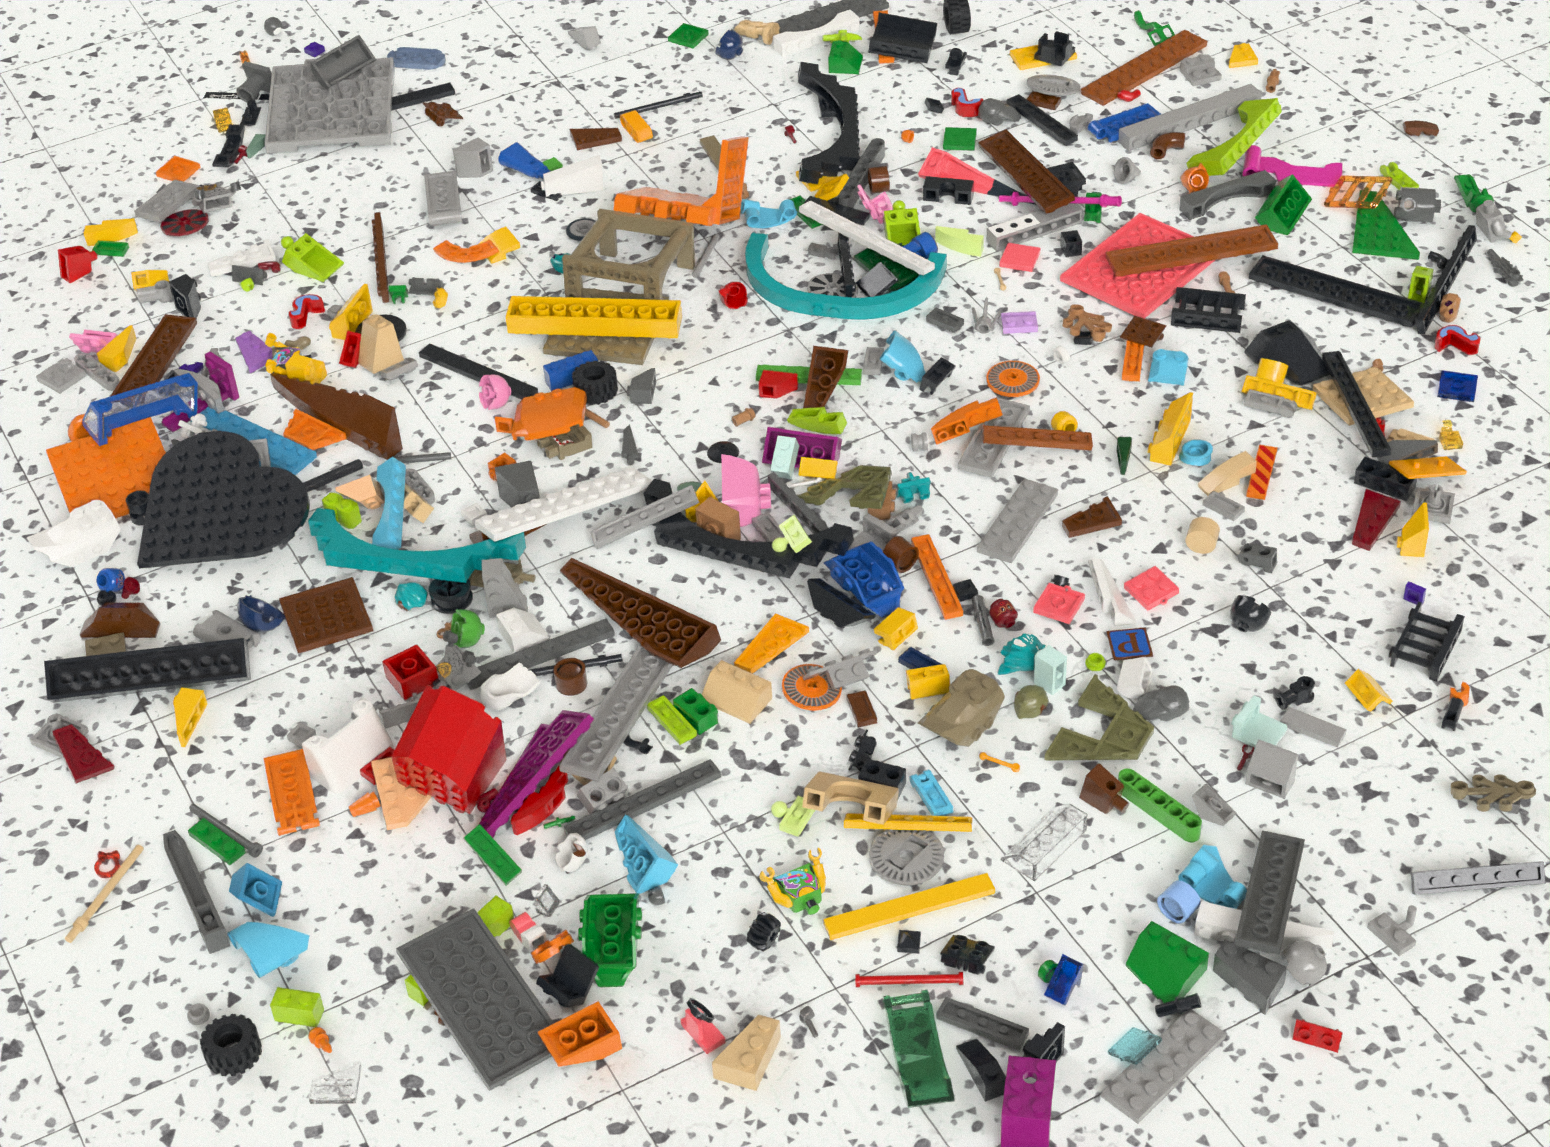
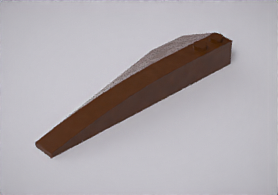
[270,373,403,460]
[560,558,721,668]

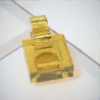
[1439,420,1463,450]

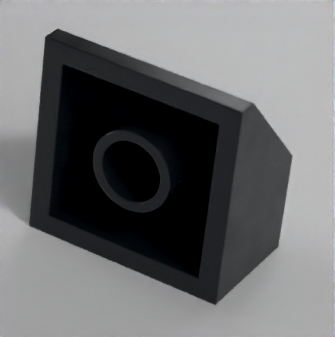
[169,274,201,319]

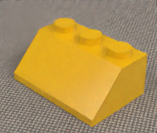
[329,284,373,340]

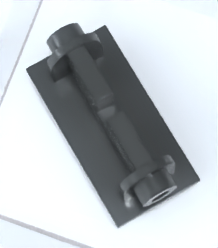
[232,265,267,285]
[408,277,445,296]

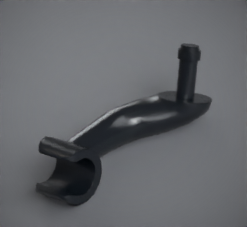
[623,734,653,755]

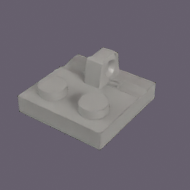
[36,358,86,394]

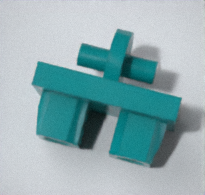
[896,472,931,504]

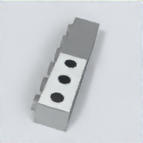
[986,204,1083,252]

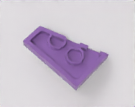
[235,330,272,373]

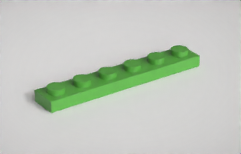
[756,365,862,385]

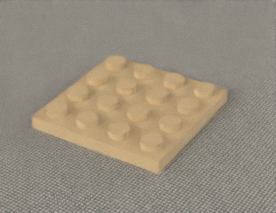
[1313,367,1414,426]

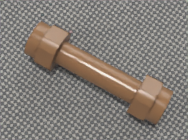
[1218,271,1235,293]

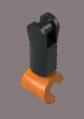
[1441,682,1470,731]

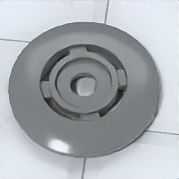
[1026,75,1081,96]
[869,829,944,886]

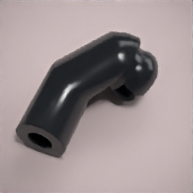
[1428,251,1448,269]

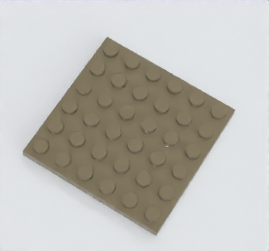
[543,288,669,365]

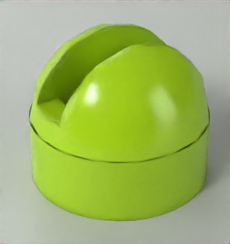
[239,278,254,292]

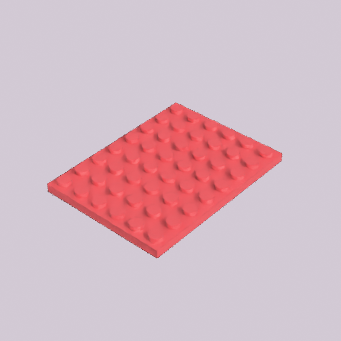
[1060,213,1215,319]

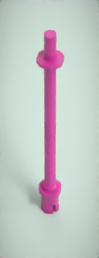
[999,192,1122,208]

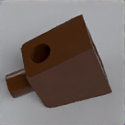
[1079,763,1130,814]

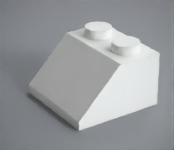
[496,608,550,653]

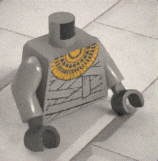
[192,181,241,213]
[432,631,481,691]

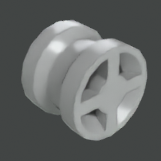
[911,432,928,452]

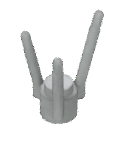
[972,297,1001,334]

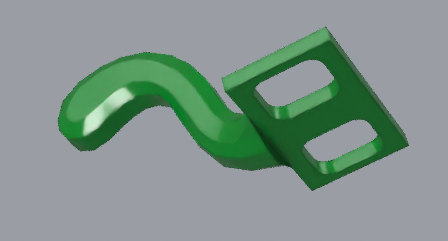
[1134,10,1175,47]

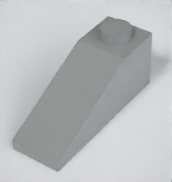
[568,26,601,50]

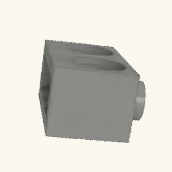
[577,768,628,814]

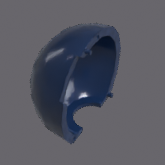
[237,595,286,633]

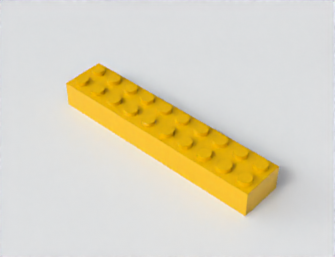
[506,296,682,338]

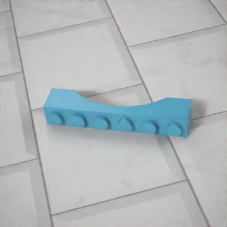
[372,457,406,550]

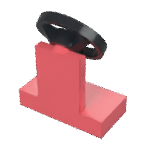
[680,998,726,1054]

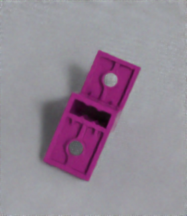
[1001,1055,1056,1147]

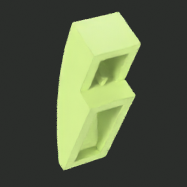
[935,226,984,257]

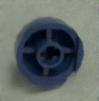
[715,29,743,60]

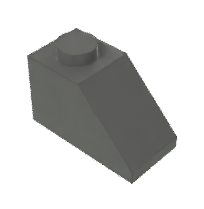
[627,368,657,404]

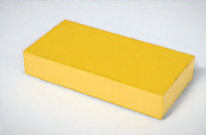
[798,457,838,479]

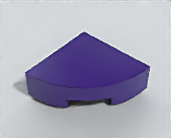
[179,362,204,373]

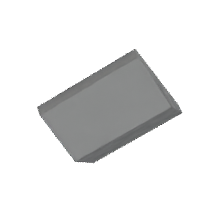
[1192,784,1237,826]

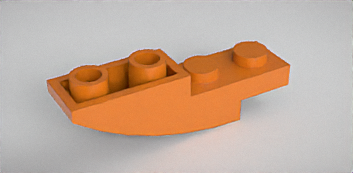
[931,398,1002,445]

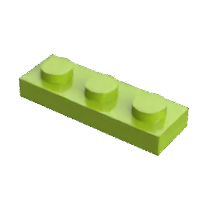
[647,695,697,745]

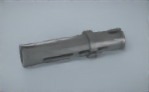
[972,595,995,646]

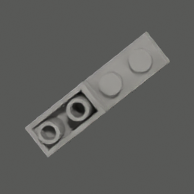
[174,369,225,414]

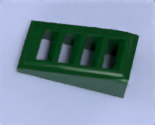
[1116,437,1132,475]

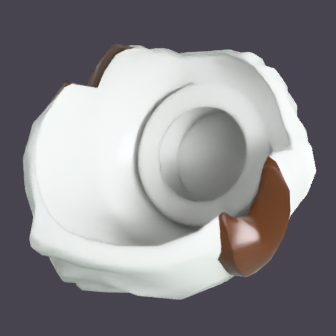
[555,833,588,872]

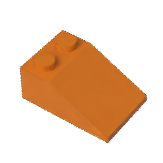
[538,1001,622,1067]

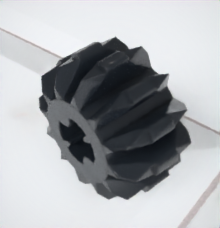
[747,912,781,952]

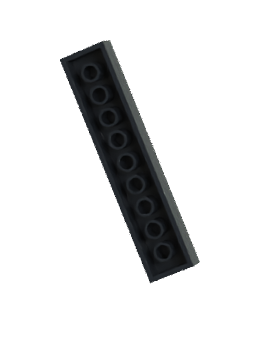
[44,638,251,703]

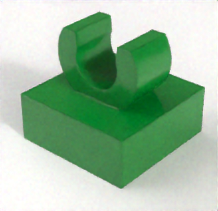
[389,285,408,304]

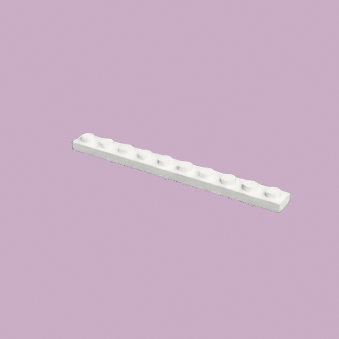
[799,201,935,275]

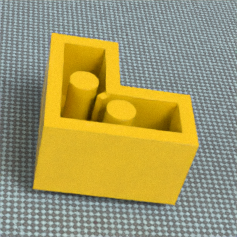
[285,354,327,384]

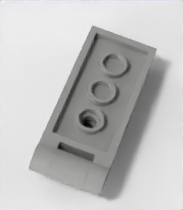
[424,171,462,226]

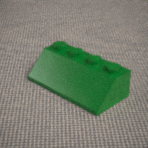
[1255,174,1312,235]

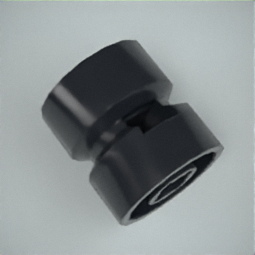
[126,491,149,526]

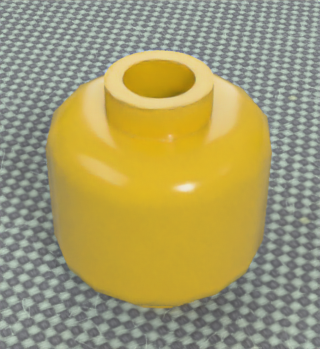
[1051,411,1078,432]

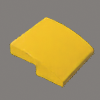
[479,226,520,264]

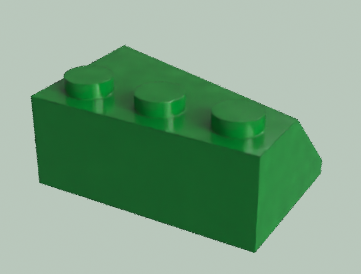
[1126,921,1209,1003]

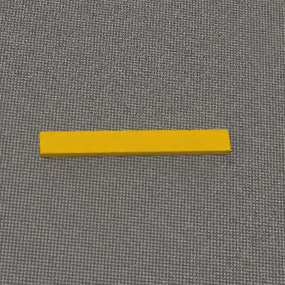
[823,873,995,940]

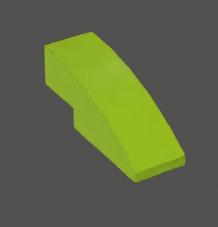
[787,407,847,434]

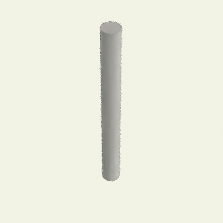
[692,234,720,278]

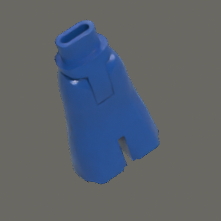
[498,142,551,179]

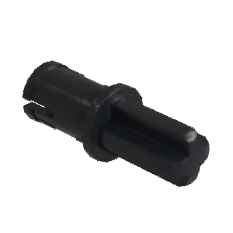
[1155,993,1202,1017]

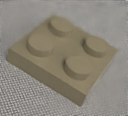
[85,632,127,656]

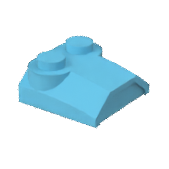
[1148,349,1189,386]

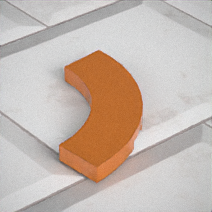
[433,239,499,263]

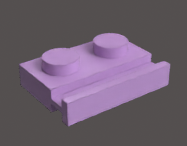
[1001,311,1038,334]

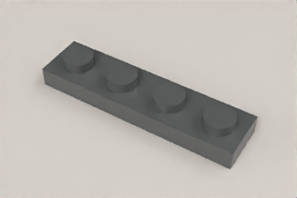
[936,997,1029,1051]

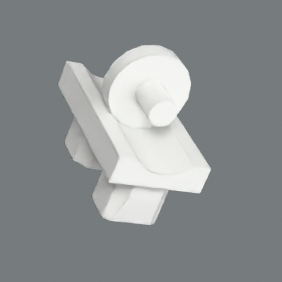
[178,413,211,438]

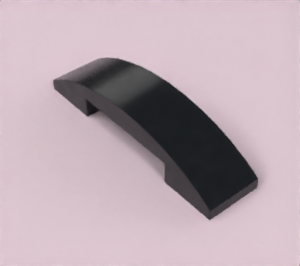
[212,124,245,167]

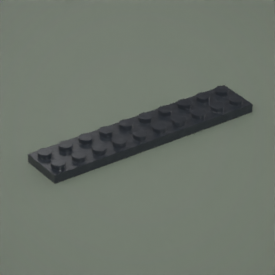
[1248,255,1425,328]

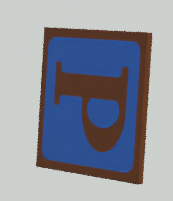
[1106,627,1153,660]

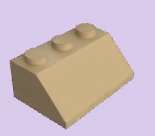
[702,660,772,724]

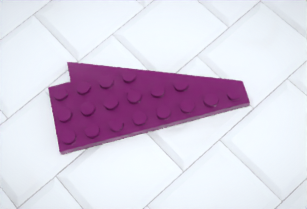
[478,710,594,838]

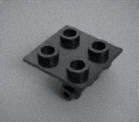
[940,935,995,975]

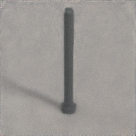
[189,804,263,858]

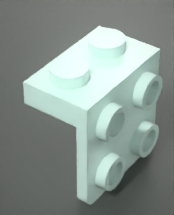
[1231,695,1287,747]

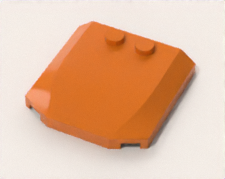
[512,387,587,440]

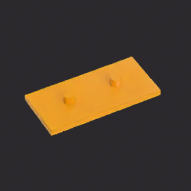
[1389,456,1467,479]

